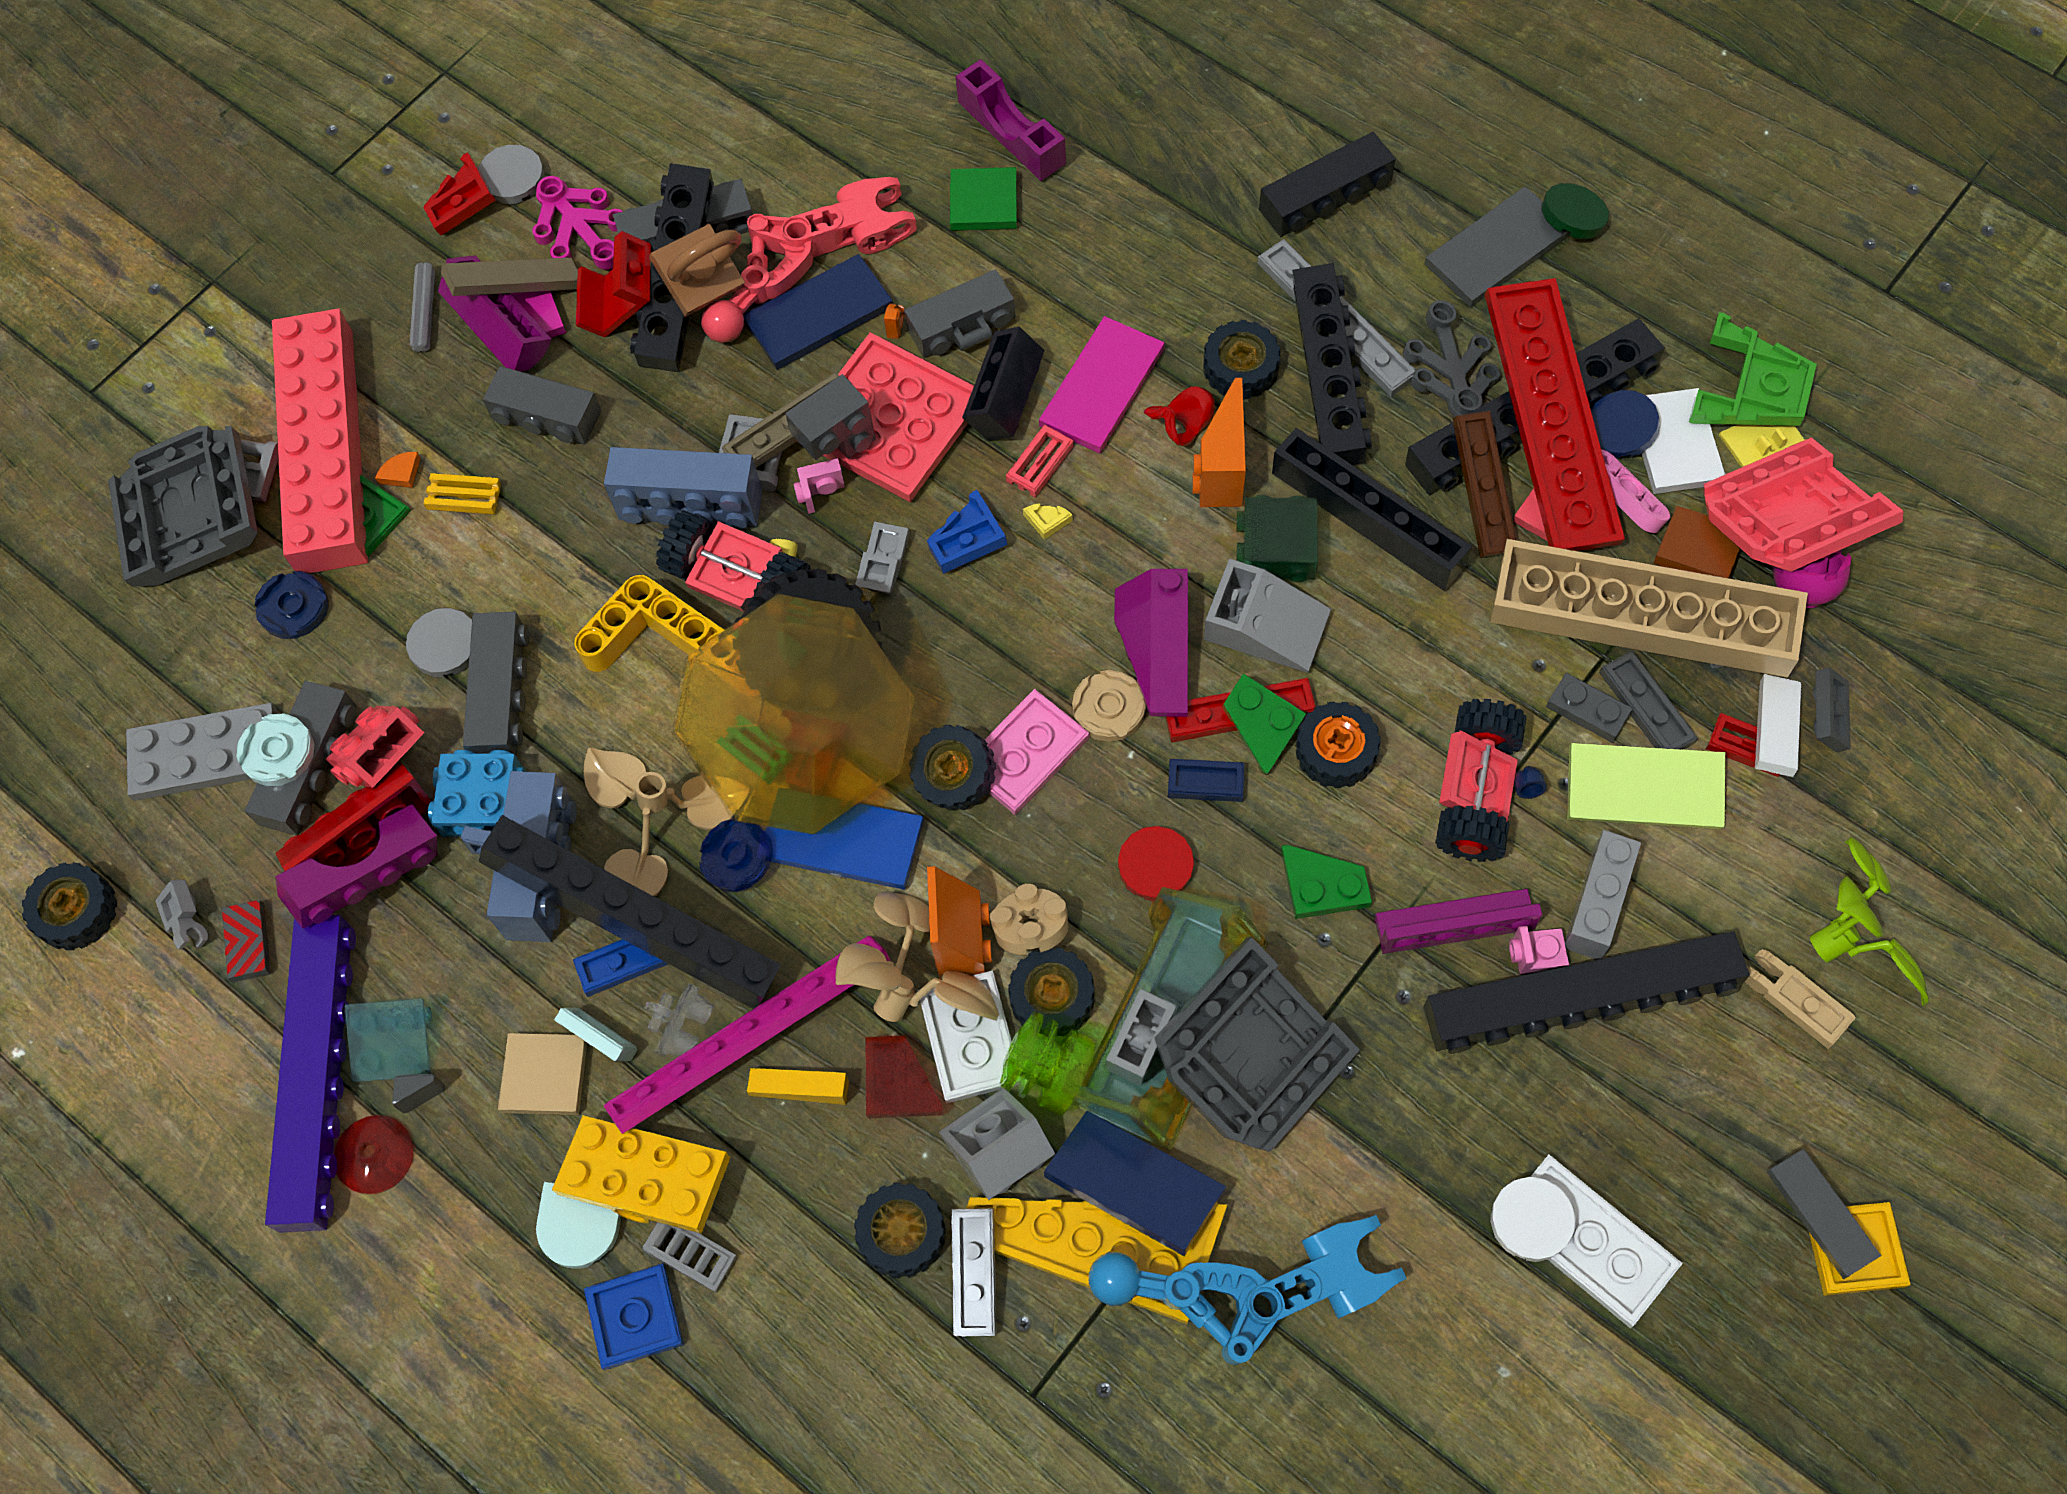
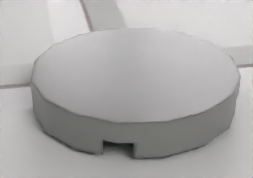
[479,145,545,204]
[406,608,472,677]

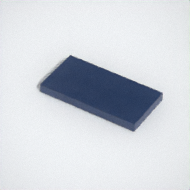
[743,254,893,370]
[1044,1110,1226,1256]

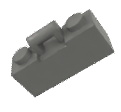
[904,269,1016,358]

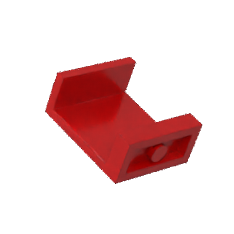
[576,231,651,338]

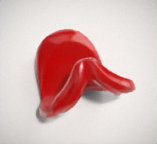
[1144,386,1215,446]

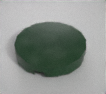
[1541,183,1609,239]

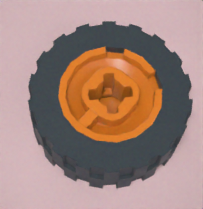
[1296,701,1381,788]

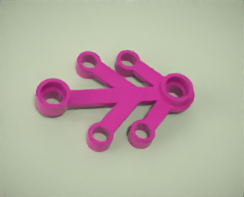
[532,176,623,270]

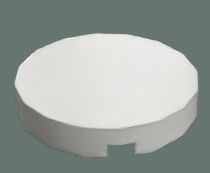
[1490,1177,1575,1262]

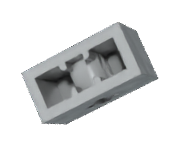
[1105,989,1176,1086]

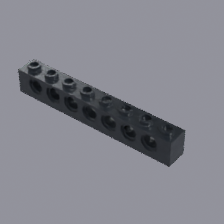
[1405,318,1665,496]

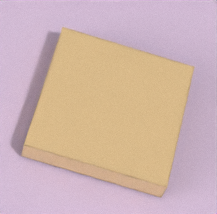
[498,1033,587,1115]

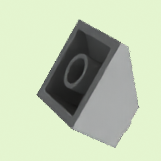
[939,1088,1055,1200]

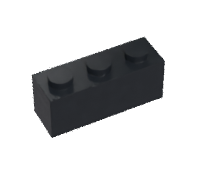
[962,326,1045,441]

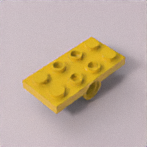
[552,1115,731,1234]

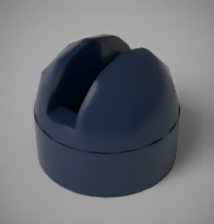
[1514,766,1547,799]

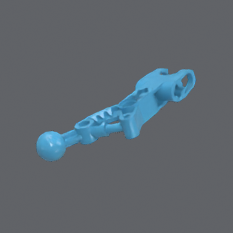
[1088,1215,1407,1365]

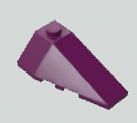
[1114,569,1188,717]

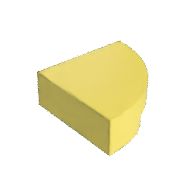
[1023,504,1073,540]

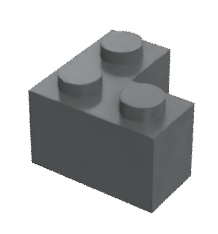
[785,374,876,460]

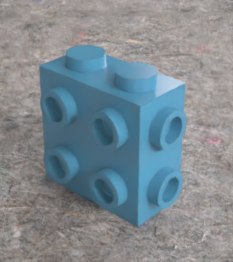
[428,750,527,837]

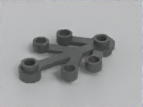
[1403,300,1500,417]

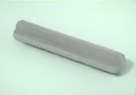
[409,262,435,352]

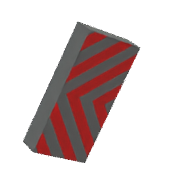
[222,900,270,983]

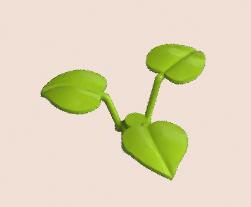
[1810,837,1928,1006]

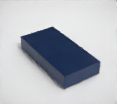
[1168,759,1244,802]

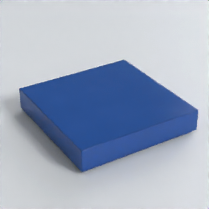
[584,1264,684,1371]

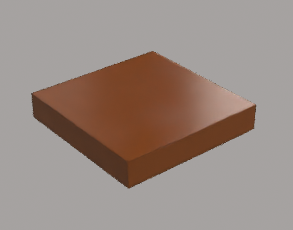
[1654,506,1740,578]

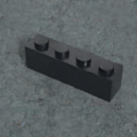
[1259,131,1396,237]

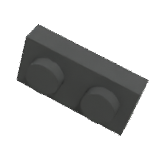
[1813,668,1850,752]
[1546,673,1633,743]

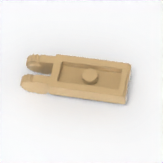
[1745,949,1856,1049]

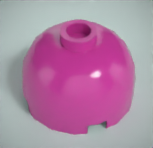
[1773,549,1851,608]

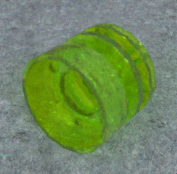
[999,1011,1096,1116]

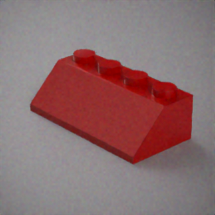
[275,761,431,871]

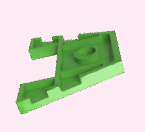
[1689,312,1817,426]

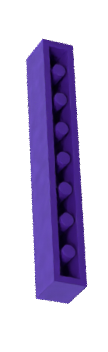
[265,915,356,1233]

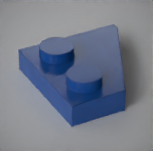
[927,490,1008,574]

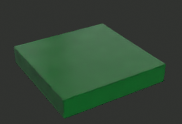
[950,167,1017,230]
[360,474,411,557]

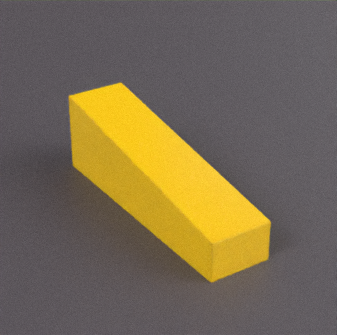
[747,1068,849,1105]

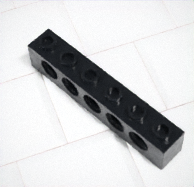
[630,163,714,372]
[1292,263,1372,465]

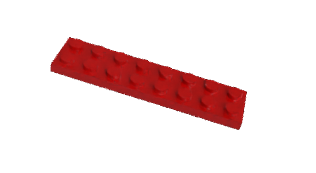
[1484,278,1625,551]

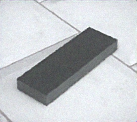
[1599,651,1698,750]
[1767,1149,1881,1280]

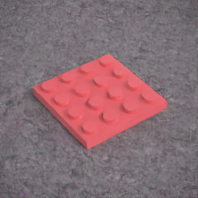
[797,332,974,503]

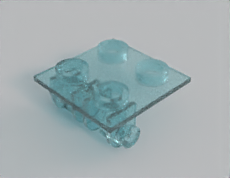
[345,998,432,1082]

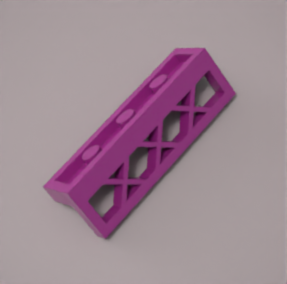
[1374,889,1542,954]

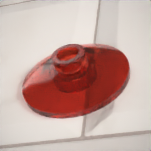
[334,1115,414,1195]

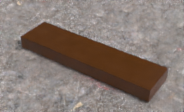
[1452,411,1516,558]

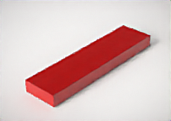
[1165,678,1316,743]

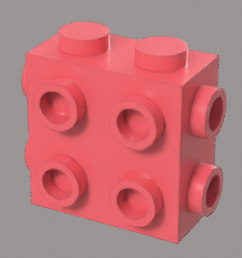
[326,706,425,788]

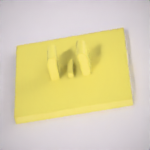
[1719,424,1804,467]

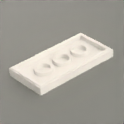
[1531,1155,1683,1328]

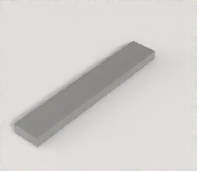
[1257,239,1416,397]

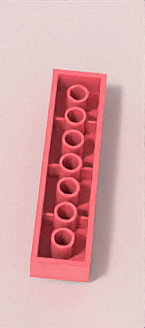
[272,308,368,574]

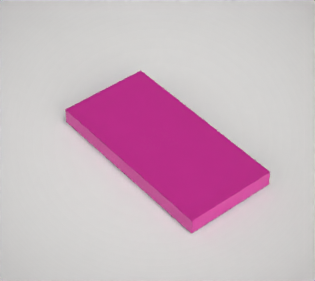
[1039,316,1165,454]

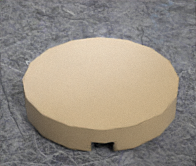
[1072,670,1146,742]

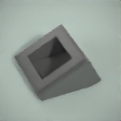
[392,1074,445,1113]

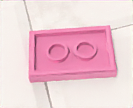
[960,689,1090,815]

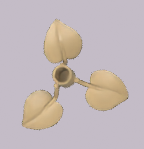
[584,747,750,897]
[836,892,999,1022]

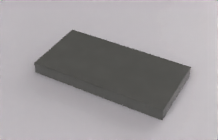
[1424,186,1571,308]

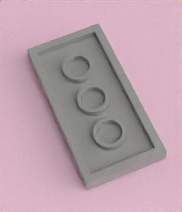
[126,703,277,801]

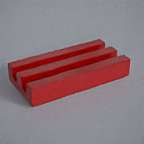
[1706,713,1780,777]

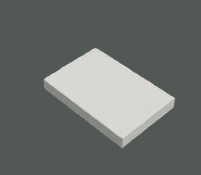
[1642,388,1725,494]
[918,970,1022,1104]

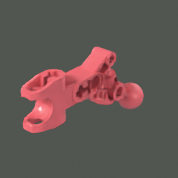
[701,177,917,343]

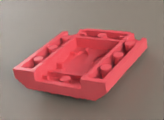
[1703,437,1904,572]

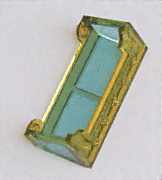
[1061,887,1268,1150]

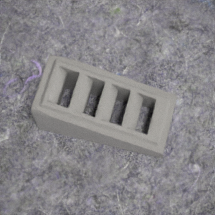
[642,1222,737,1293]

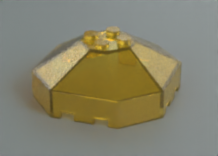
[671,594,915,834]

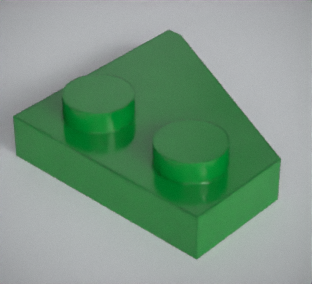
[1222,674,1306,775]
[1281,845,1372,919]

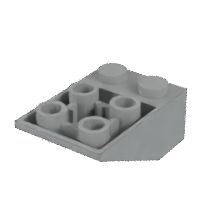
[1204,559,1331,673]

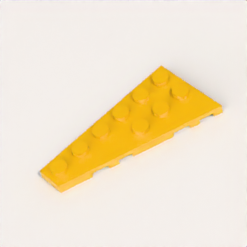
[966,1197,1227,1324]

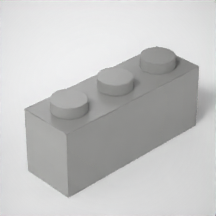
[1565,830,1641,960]

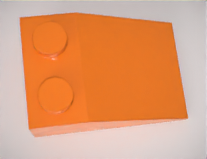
[1192,378,1246,507]
[927,866,992,979]

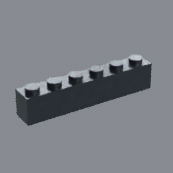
[1272,428,1472,591]

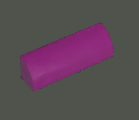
[438,255,551,372]

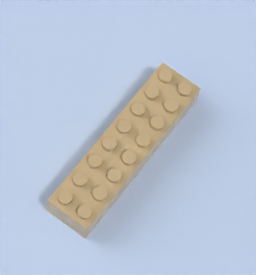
[1490,539,1808,678]

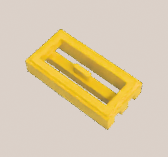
[423,473,501,514]

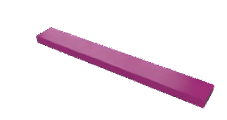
[603,935,891,1134]

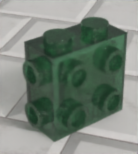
[1236,495,1318,582]

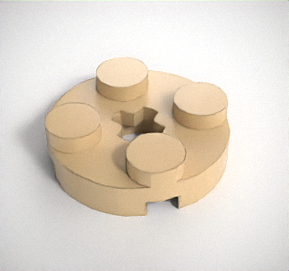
[990,884,1069,955]

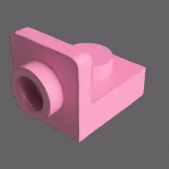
[793,458,845,514]
[1509,926,1569,975]

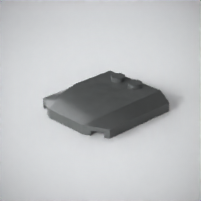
[108,426,258,587]
[1155,937,1360,1152]

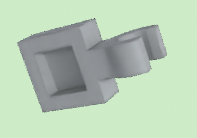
[155,879,208,949]

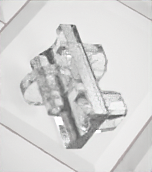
[644,983,715,1057]

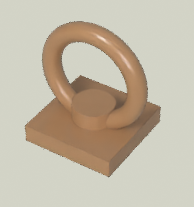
[649,224,745,317]

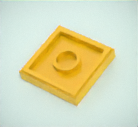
[1809,1202,1911,1296]

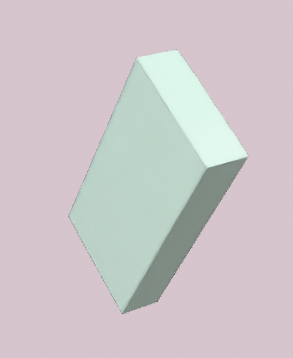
[554,1008,638,1062]

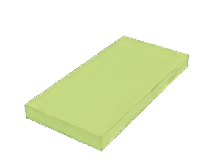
[1567,743,1725,829]

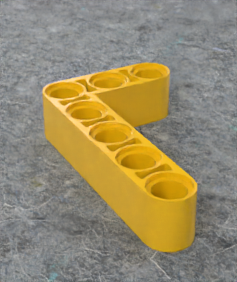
[574,575,761,696]

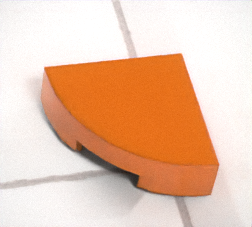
[884,304,905,339]
[375,452,421,488]

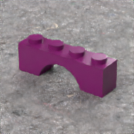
[956,59,1066,181]
[275,804,438,929]

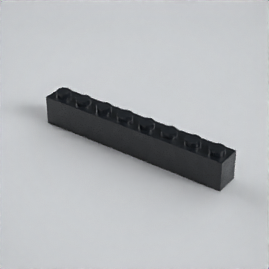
[479,815,781,1009]
[1423,931,1750,1054]

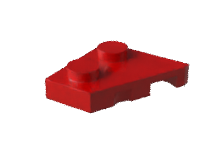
[423,152,496,236]

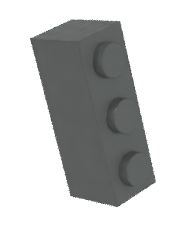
[483,366,601,445]

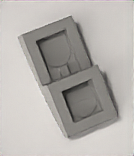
[856,522,910,594]

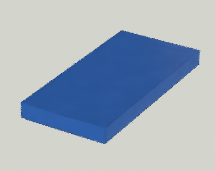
[758,787,924,890]

